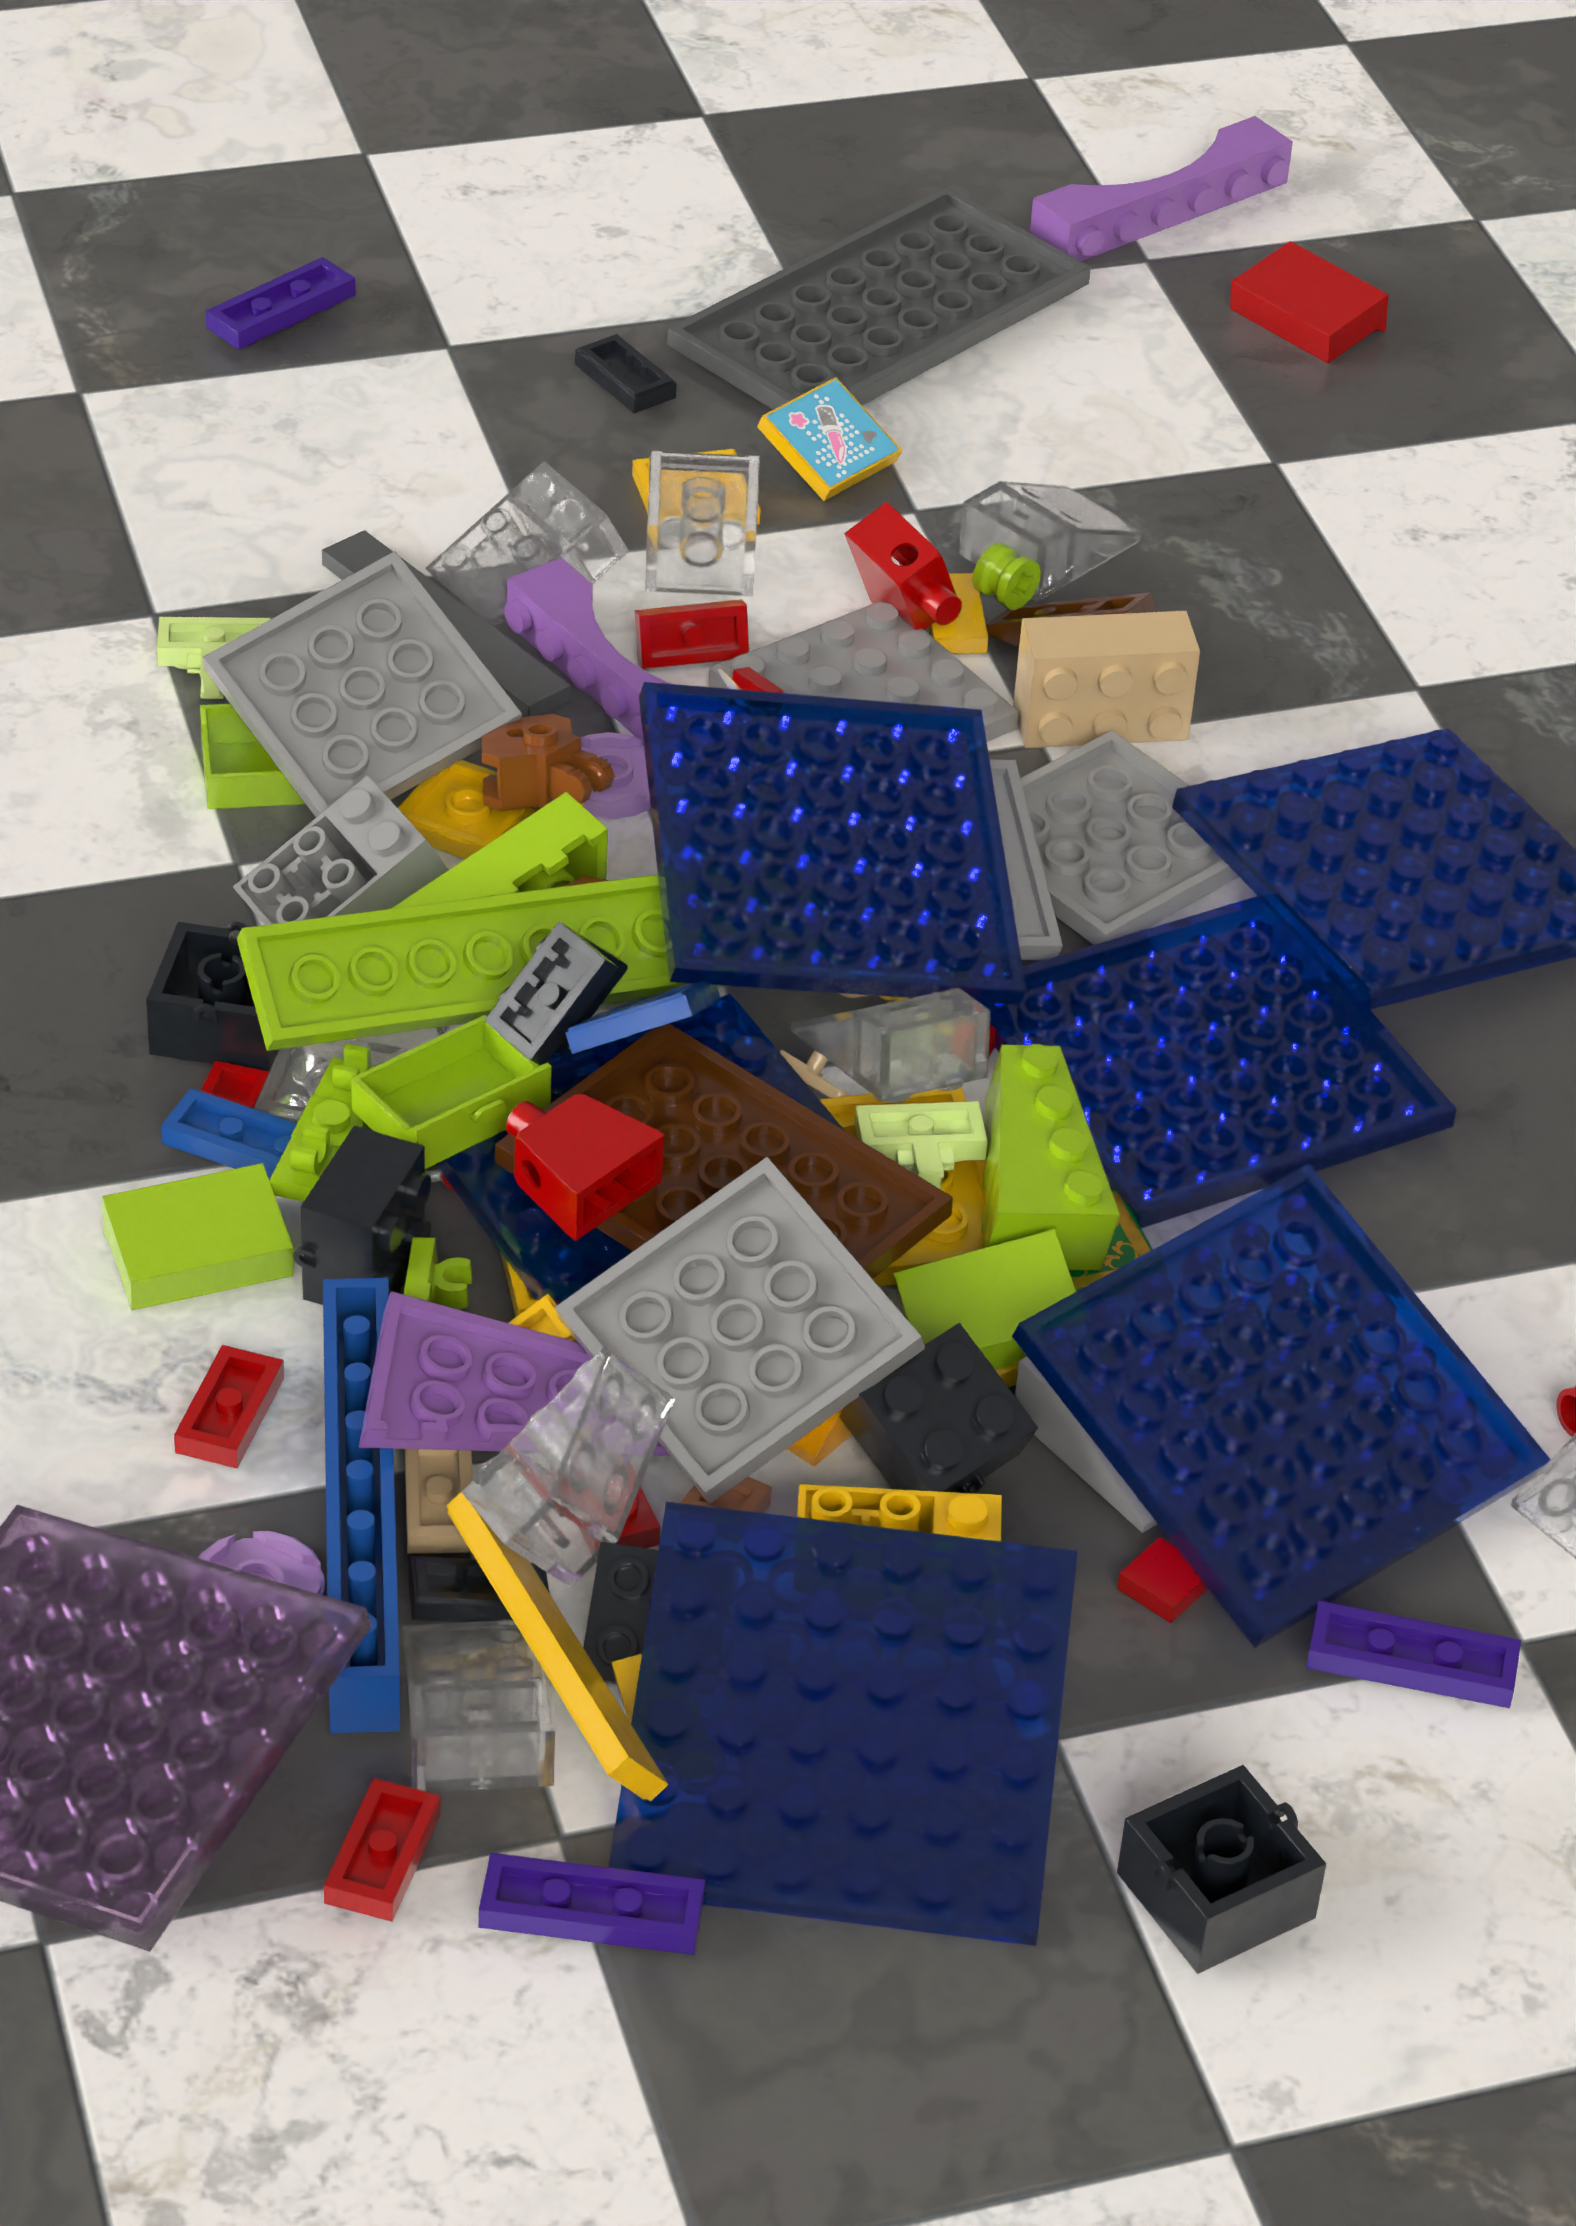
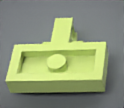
[156,617,270,699]
[854,1101,987,1189]

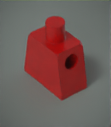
[844,502,962,630]
[506,1094,664,1241]

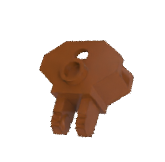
[482,714,616,811]

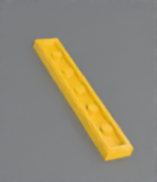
[446,1490,669,1801]

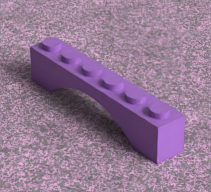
[1030,116,1293,261]
[504,557,757,794]

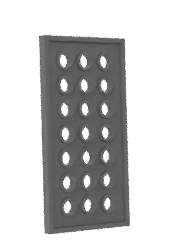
[667,186,1091,410]

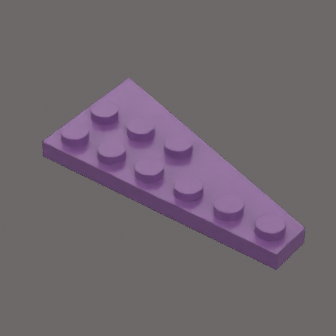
[359,1291,670,1456]

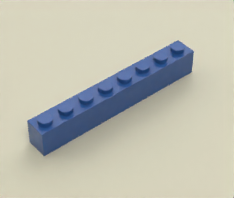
[323,1278,400,1733]

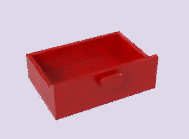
[1230,241,1389,364]

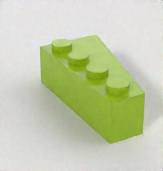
[391,792,608,909]
[982,1044,1120,1270]

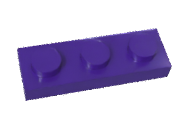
[205,257,356,350]
[1306,1600,1521,1708]
[478,1853,705,1955]

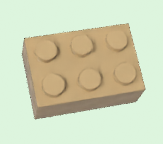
[1013,611,1200,748]

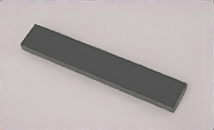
[322,530,572,717]

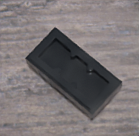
[575,334,677,414]
[408,1556,549,1625]

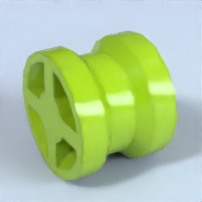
[972,543,1041,610]

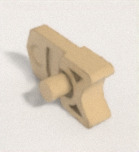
[771,1050,851,1101]

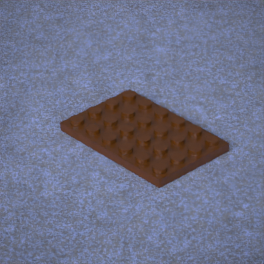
[495,1023,953,1279]

